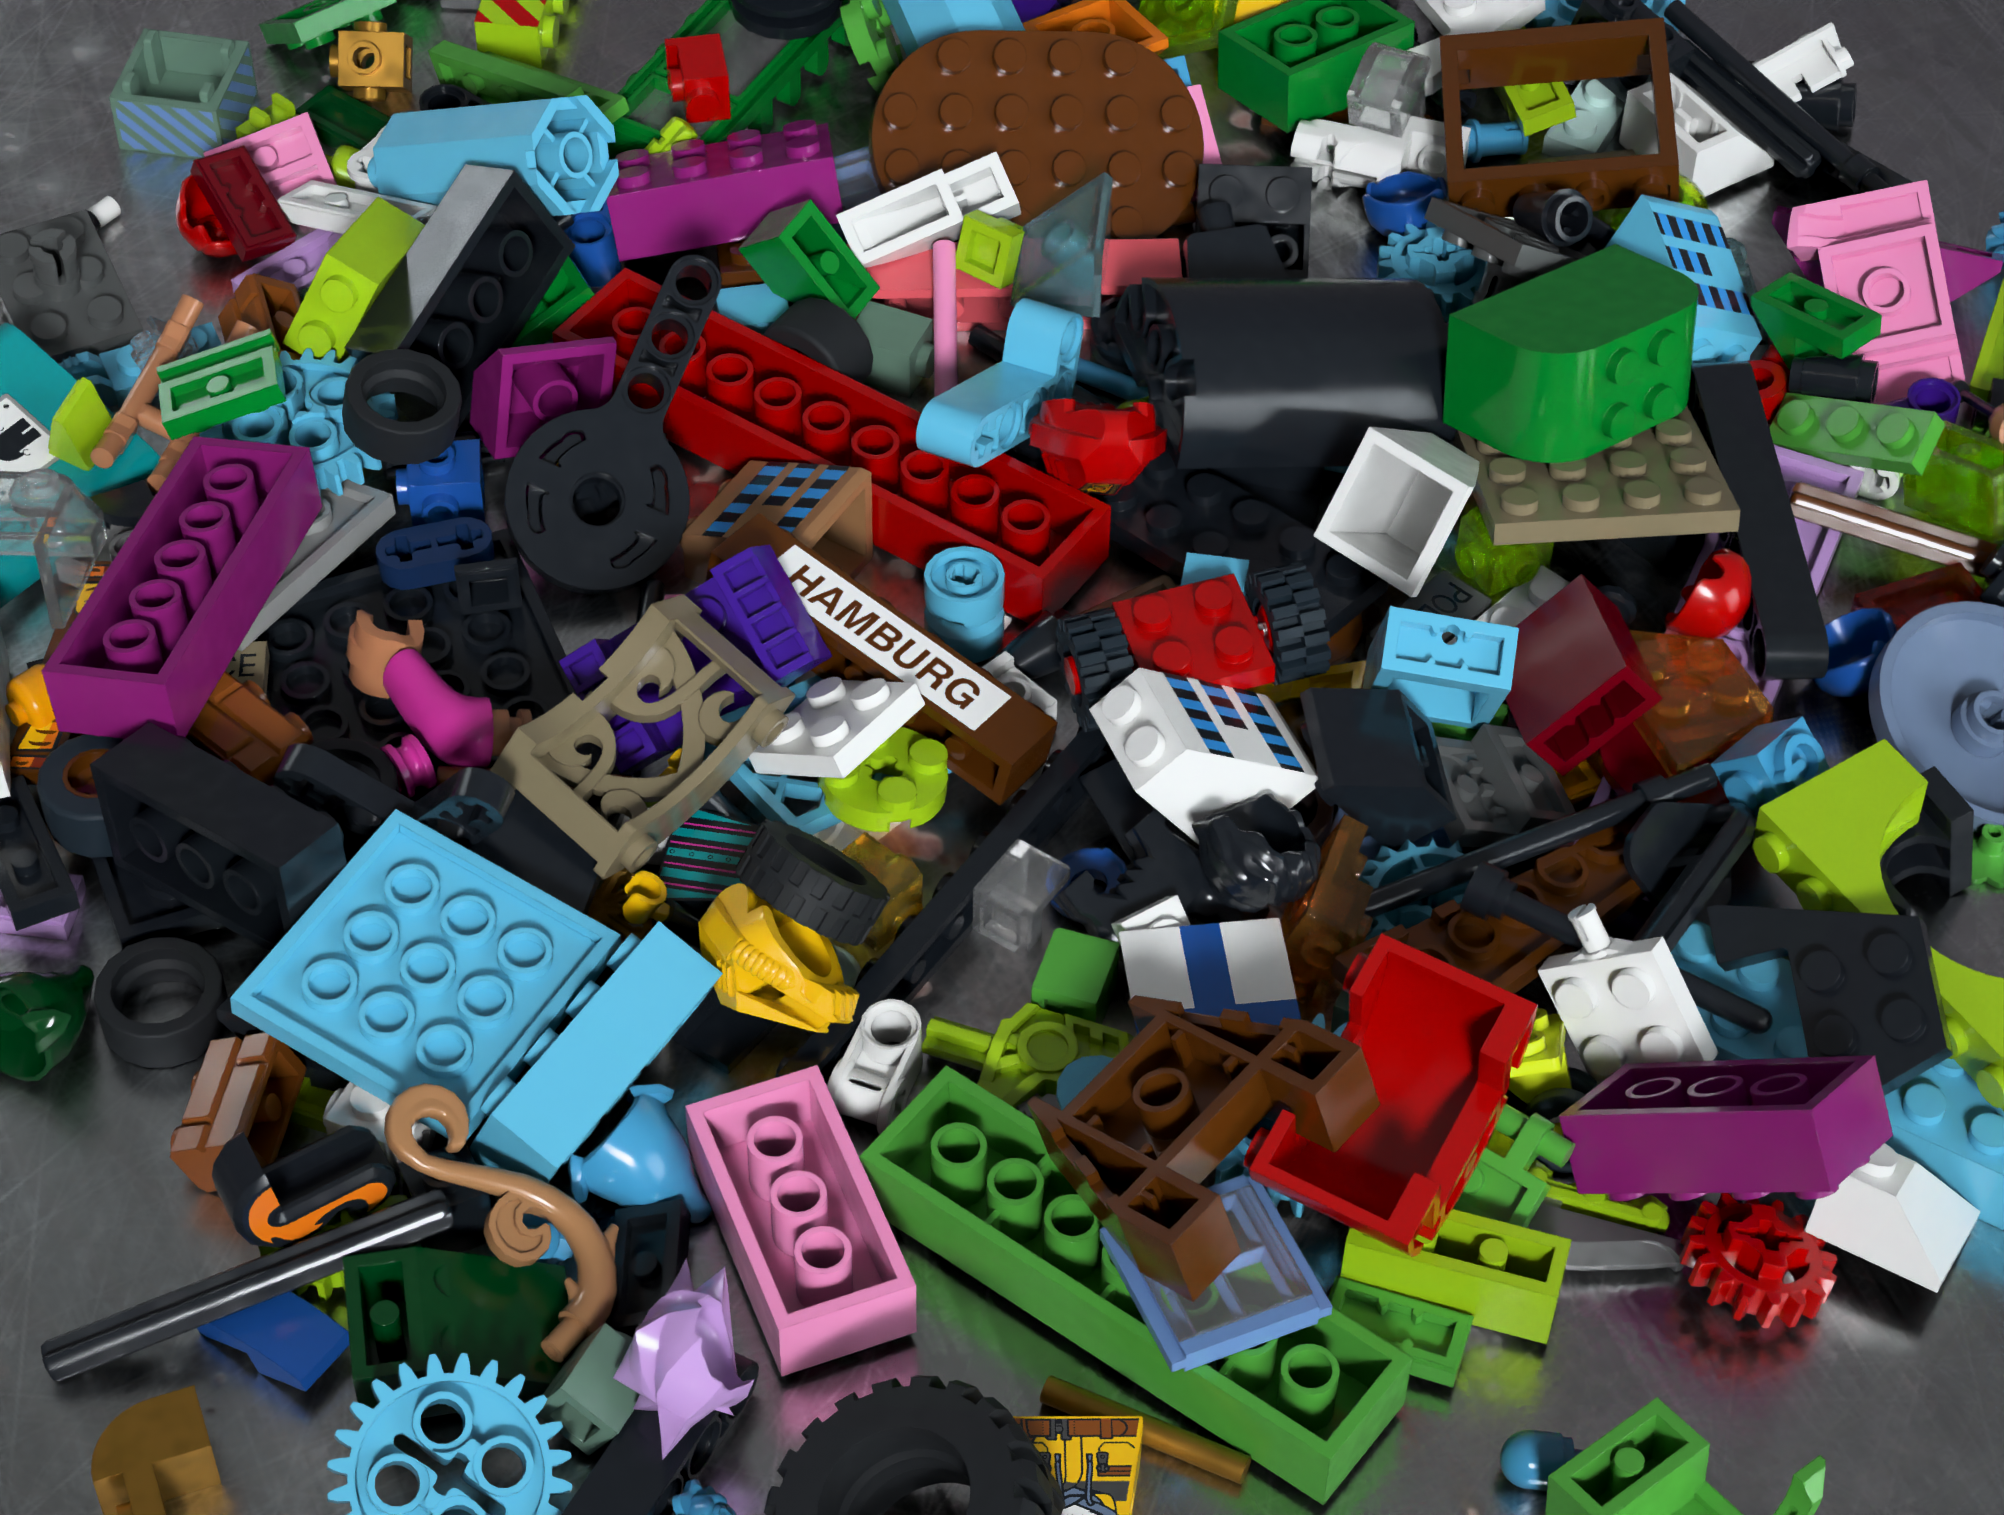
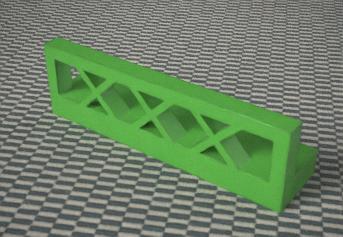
[428,40,630,123]

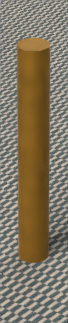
[1040,1375,1251,1484]

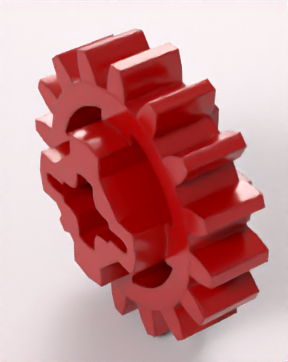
[1679,1193,1837,1328]

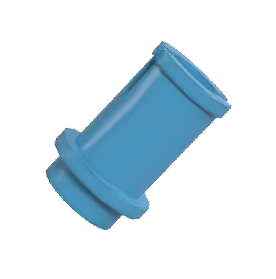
[1462,119,1529,163]

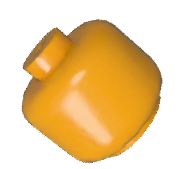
[5,663,55,728]

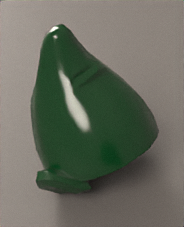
[0,965,94,1081]

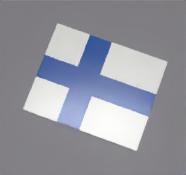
[1119,918,1301,1034]

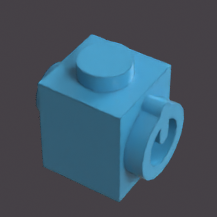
[1711,716,1830,817]

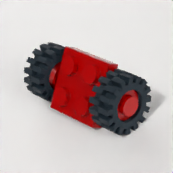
[1056,561,1331,732]

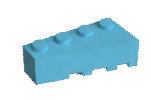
[469,921,723,1183]

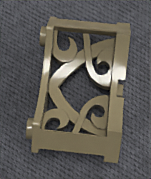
[490,594,796,880]

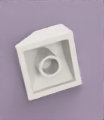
[1805,1143,1980,1293]

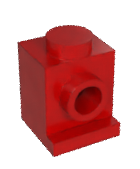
[664,33,731,123]

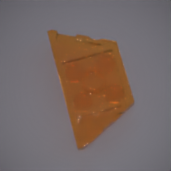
[1629,630,1774,777]

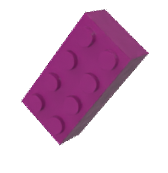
[606,120,843,262]
[1559,1055,1893,1201]

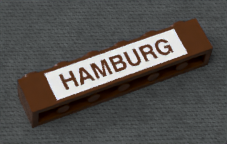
[705,513,1058,805]

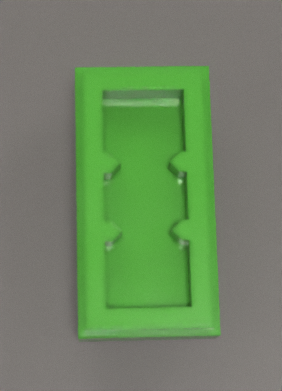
[1328,1276,1474,1388]

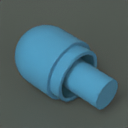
[1500,1430,1583,1491]

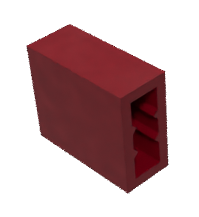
[1505,574,1663,776]

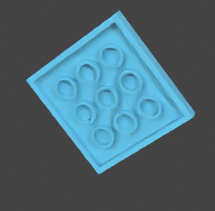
[230,809,621,1141]

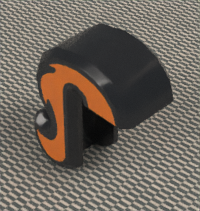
[212,1125,396,1248]

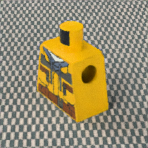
[1013,1416,1143,1515]

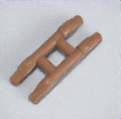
[90,294,259,494]

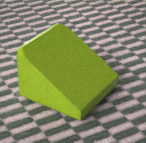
[48,377,112,471]

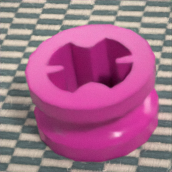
[380,734,437,799]

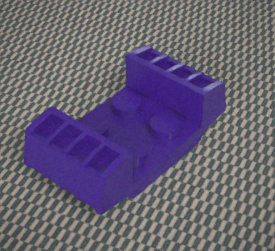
[559,544,832,775]

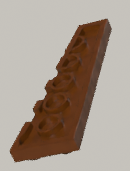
[1330,816,1646,994]

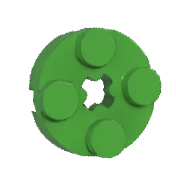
[840,0,907,93]

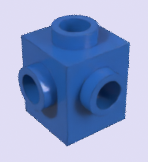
[396,439,486,526]

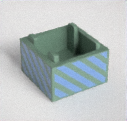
[109,28,258,159]

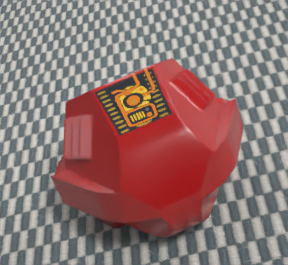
[1028,398,1167,495]

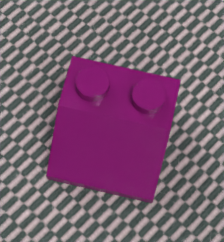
[470,336,617,460]

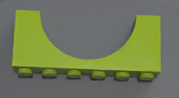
[1752,739,2004,1111]

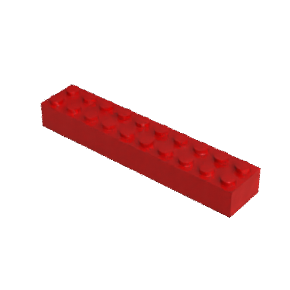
[552,267,1111,624]

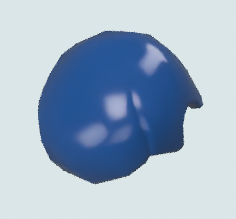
[1362,171,1448,238]
[1812,608,1898,697]

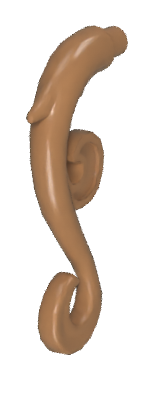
[384,1083,619,1363]

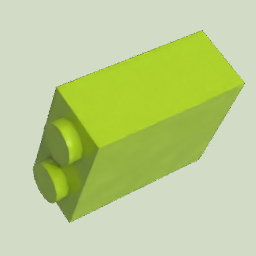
[282,196,425,364]

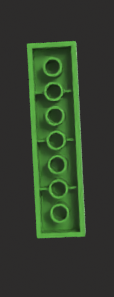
[859,1065,1413,1505]

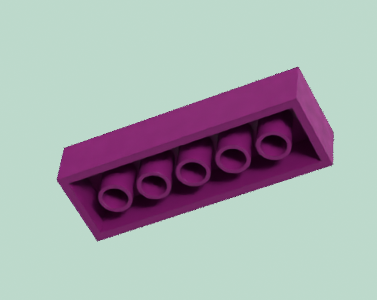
[42,436,322,739]

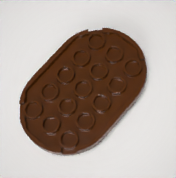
[868,30,1204,242]

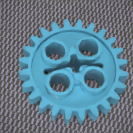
[199,348,399,496]
[326,1353,572,1515]

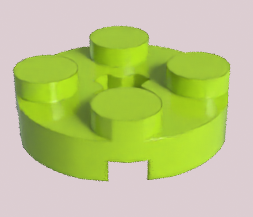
[817,727,948,832]

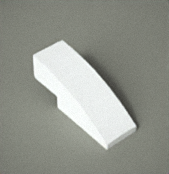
[836,152,1021,268]

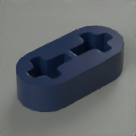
[376,517,495,590]

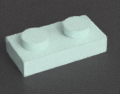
[1542,79,1625,157]

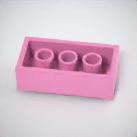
[685,1065,917,1377]

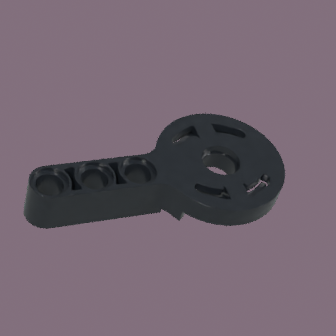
[504,255,721,595]

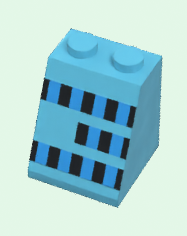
[1604,194,1762,363]

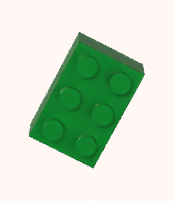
[1218,0,1415,133]

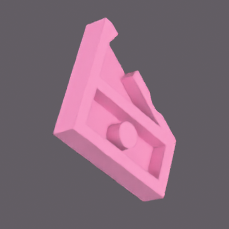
[203,112,337,201]

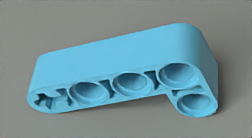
[916,298,1084,468]

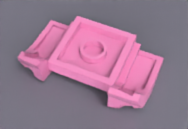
[1787,180,1966,404]

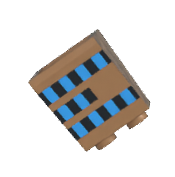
[680,461,873,584]

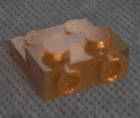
[1280,814,1373,1004]

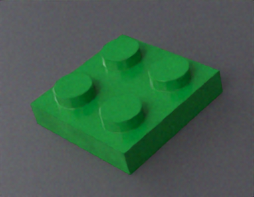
[259,0,397,50]

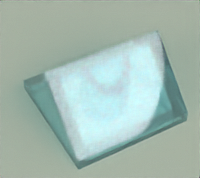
[1010,172,1113,318]

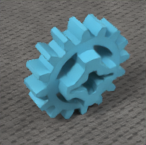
[1376,221,1487,322]

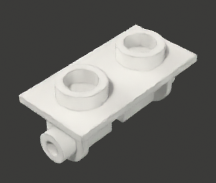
[1737,22,1854,105]

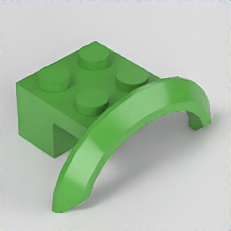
[1545,1397,1826,1515]

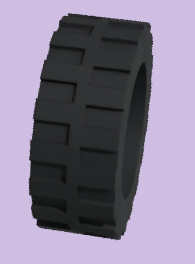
[735,819,891,946]

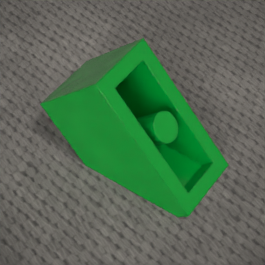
[738,199,880,319]

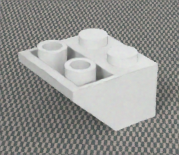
[1619,73,1775,204]

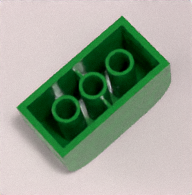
[1443,244,1699,463]

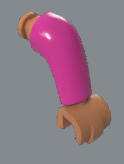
[346,609,533,768]

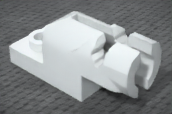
[1290,106,1471,189]

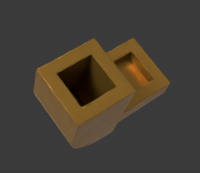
[91,1385,221,1515]

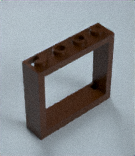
[1439,17,1679,217]

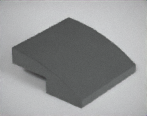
[1435,724,1576,847]

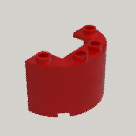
[1243,933,1538,1257]

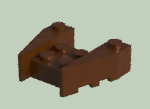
[1027,995,1380,1302]

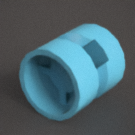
[924,546,1005,663]

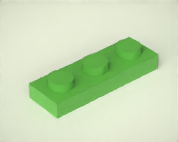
[1769,392,1946,476]

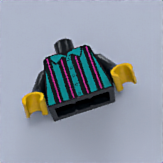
[622,748,761,953]

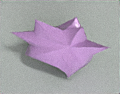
[613,1258,755,1460]

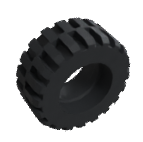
[764,1375,1066,1515]

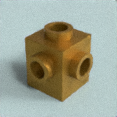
[329,21,413,102]

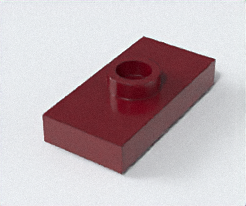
[190,145,297,262]

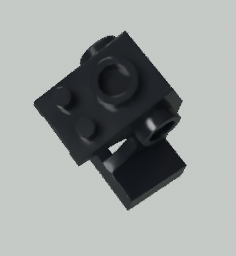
[1880,766,1974,916]

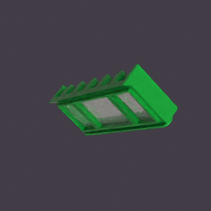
[607,0,850,159]

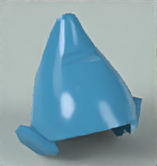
[568,1084,712,1224]

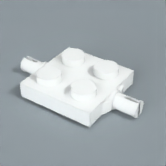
[1538,903,1719,1084]

